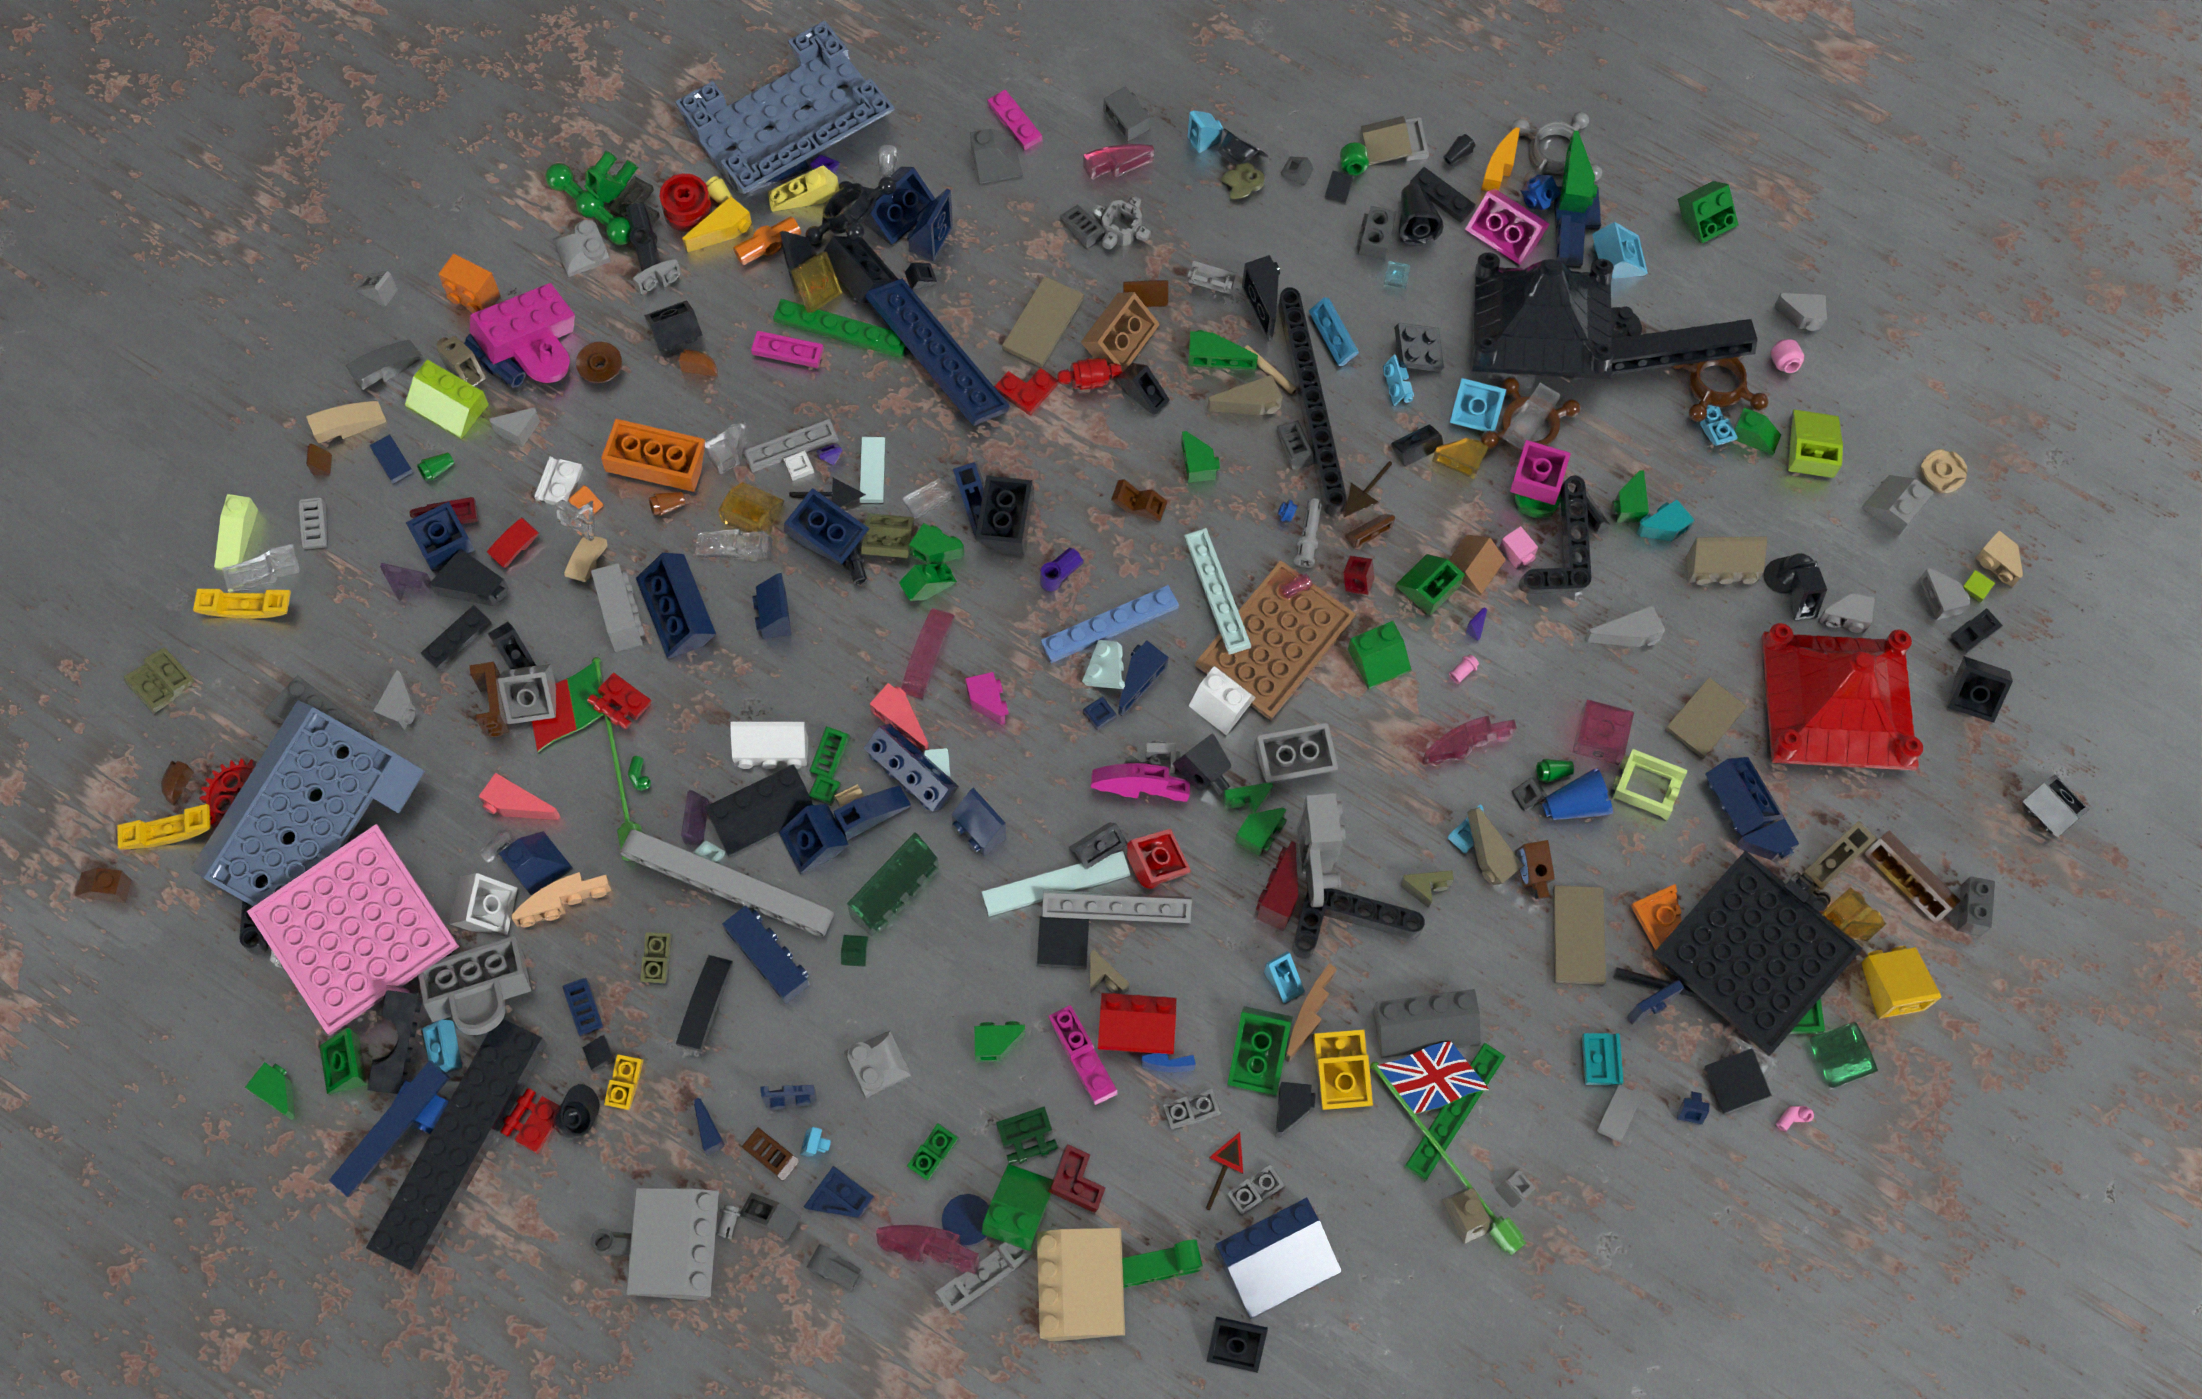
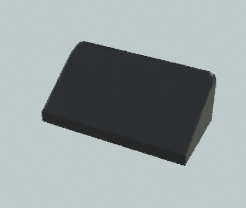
[1391,424,1444,466]
[1573,487,1610,533]

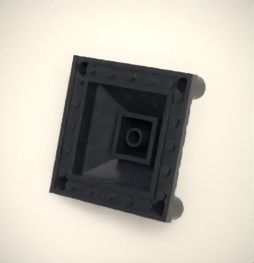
[1472,252,1614,380]

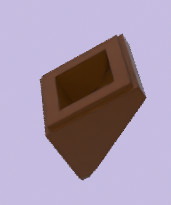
[306,444,332,475]

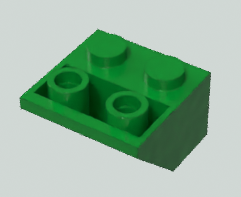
[1677,181,1739,243]
[1395,554,1465,616]

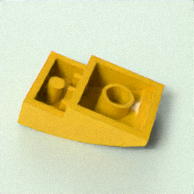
[1312,1030,1373,1110]

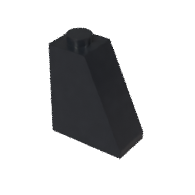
[429,549,509,606]

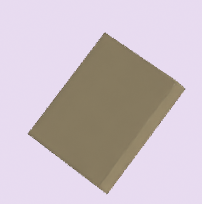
[1361,116,1412,165]

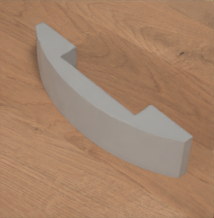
[935,1242,1034,1314]

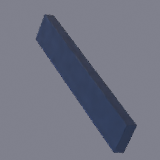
[329,1061,451,1197]

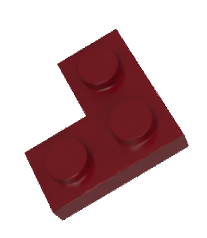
[1048,1144,1106,1213]

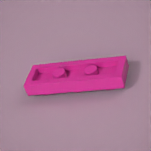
[987,89,1042,151]
[751,331,824,368]

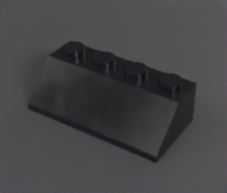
[705,764,813,857]

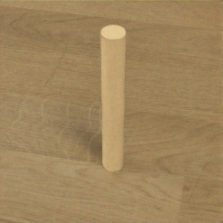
[1245,345,1297,395]

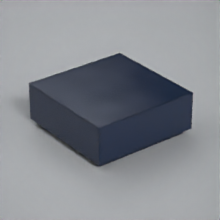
[1083,696,1117,730]

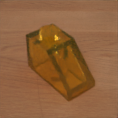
[1432,438,1488,479]

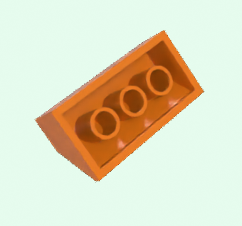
[601,419,705,492]

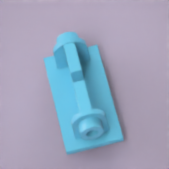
[1383,355,1414,406]

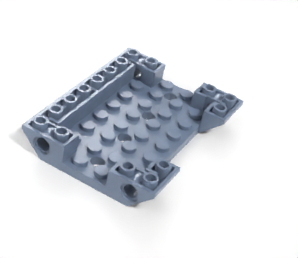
[675,20,895,194]
[190,700,425,907]

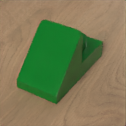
[1223,783,1273,814]

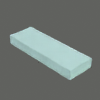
[860,437,885,503]

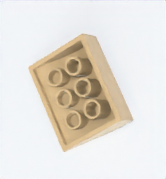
[1037,1228,1125,1342]

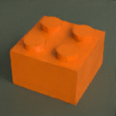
[438,253,501,313]

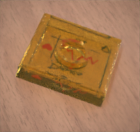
[791,252,842,313]

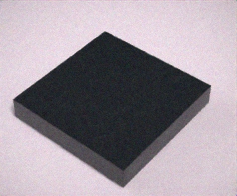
[1037,916,1089,969]
[1705,1048,1773,1114]

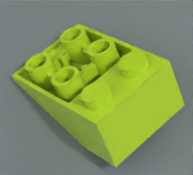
[1788,409,1843,478]

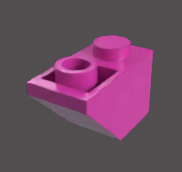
[965,672,1009,725]

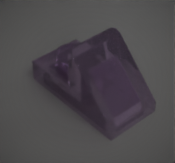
[380,563,431,602]

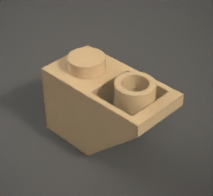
[1975,531,2023,588]

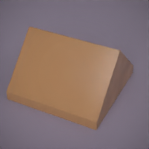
[1449,535,1506,596]

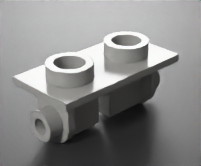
[1188,260,1236,294]

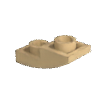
[564,534,607,582]

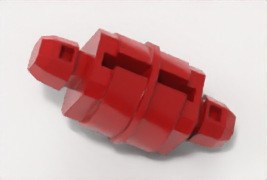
[1057,358,1122,390]

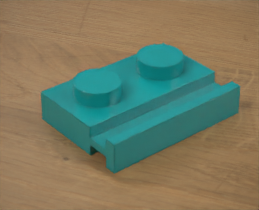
[1582,1033,1624,1085]

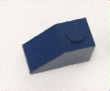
[1736,818,1799,861]

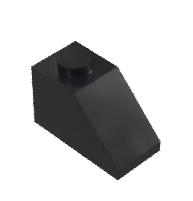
[1117,363,1170,415]
[1791,567,1827,620]
[487,621,537,670]
[1275,1082,1316,1138]

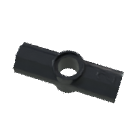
[626,202,661,271]

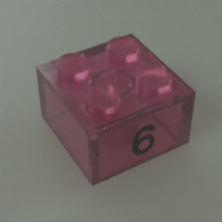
[1572,699,1634,765]

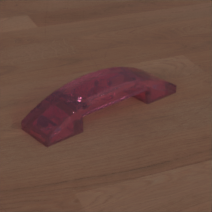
[901,608,955,700]

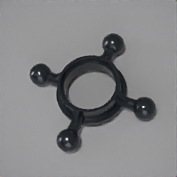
[805,177,896,244]

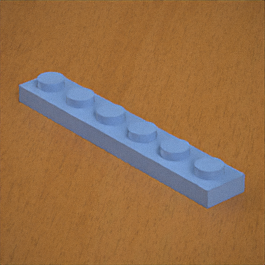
[1041,585,1179,663]

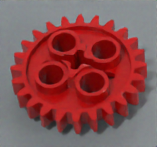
[199,758,256,828]

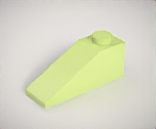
[214,494,258,573]

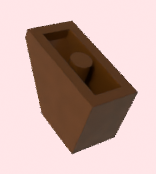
[75,868,132,903]

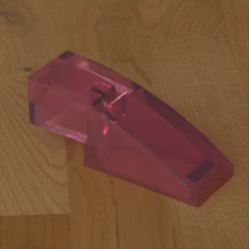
[1083,144,1154,180]

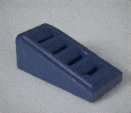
[562,978,604,1036]
[694,1098,725,1156]

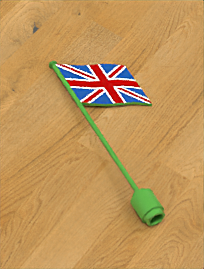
[1370,1042,1527,1256]

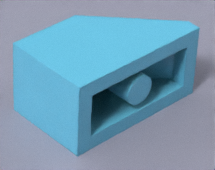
[1187,110,1223,153]

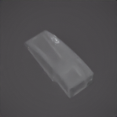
[1502,383,1560,450]

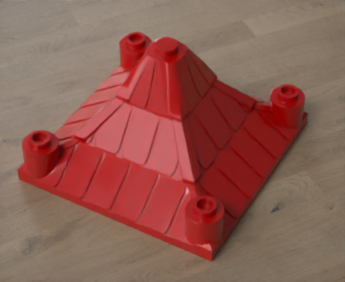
[1762,623,1924,771]

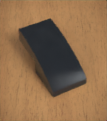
[1951,608,2003,653]

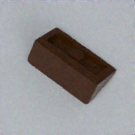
[1123,280,1168,307]
[1345,514,1395,549]

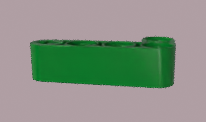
[1122,1239,1203,1288]

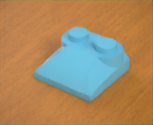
[1450,378,1506,432]

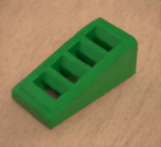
[809,726,850,779]

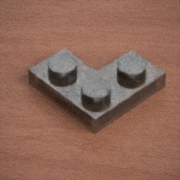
[609,176,660,227]

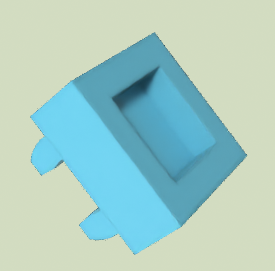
[800,1127,831,1157]

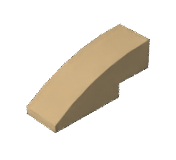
[306,401,387,444]

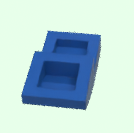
[1141,1053,1196,1072]

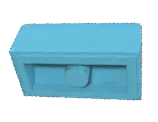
[422,1019,462,1073]

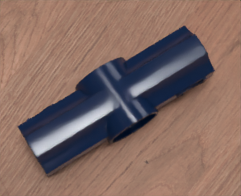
[464,333,526,388]

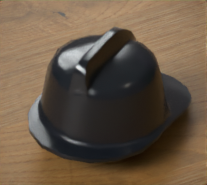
[1218,128,1269,165]
[1763,553,1818,593]

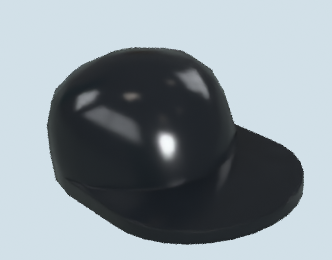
[552,1084,600,1139]

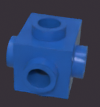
[1520,175,1561,210]

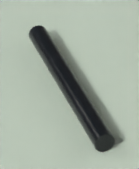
[1614,967,1704,1001]

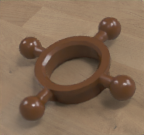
[1671,356,1769,422]
[1481,377,1581,451]

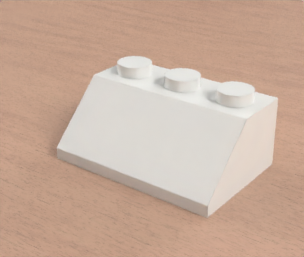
[730,722,808,769]

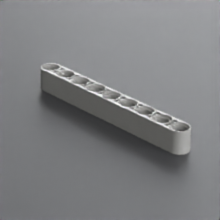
[620,830,834,937]

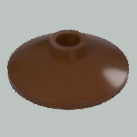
[576,342,622,383]

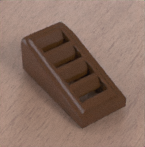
[741,1127,799,1181]

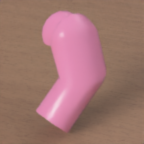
[1776,1106,1814,1132]

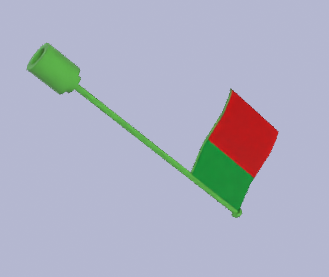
[532,657,643,861]

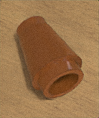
[649,492,685,516]

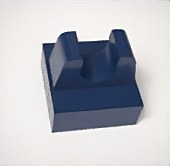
[1677,1091,1710,1125]

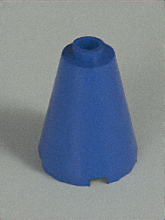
[1542,768,1613,820]

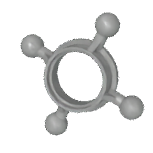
[1512,112,1602,185]

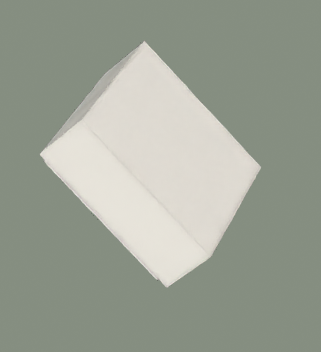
[783,450,814,481]

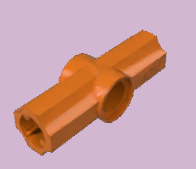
[733,216,801,265]

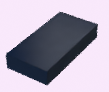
[369,434,413,484]

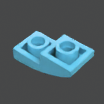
[1699,405,1738,446]

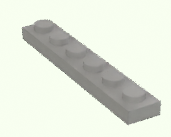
[1042,890,1192,923]

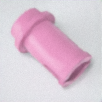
[1448,654,1479,684]

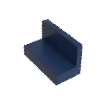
[1556,215,1585,267]

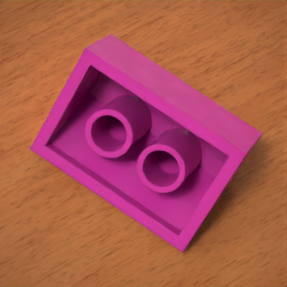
[1465,189,1550,265]

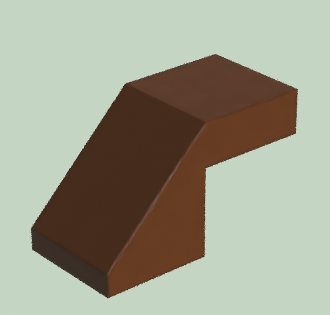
[1111,479,1167,521]

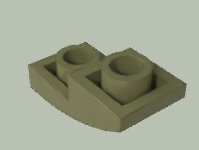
[640,932,672,983]

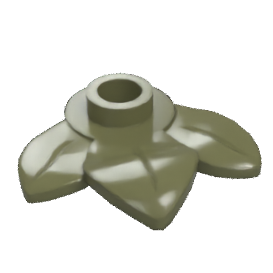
[1221,162,1265,199]

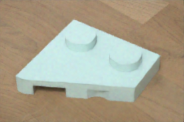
[1082,640,1125,689]

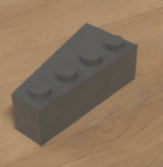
[264,675,376,754]

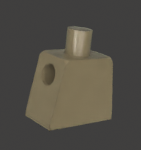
[437,336,486,386]
[1442,1188,1490,1244]

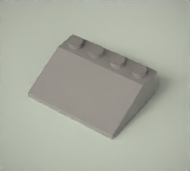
[626,1188,719,1301]

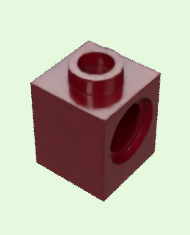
[1343,556,1375,595]

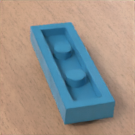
[1309,297,1359,366]

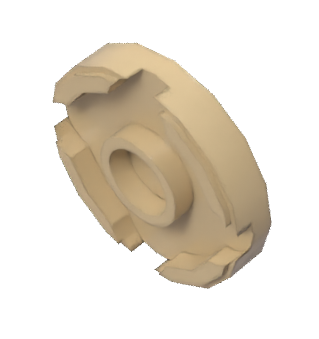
[1920,449,1968,493]

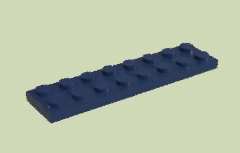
[866,278,1010,426]

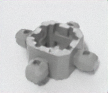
[1092,196,1151,250]

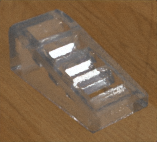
[1721,1036,1779,1084]

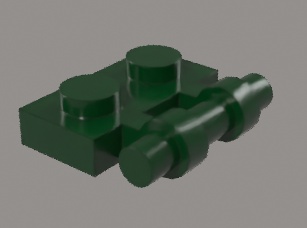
[996,1106,1058,1165]

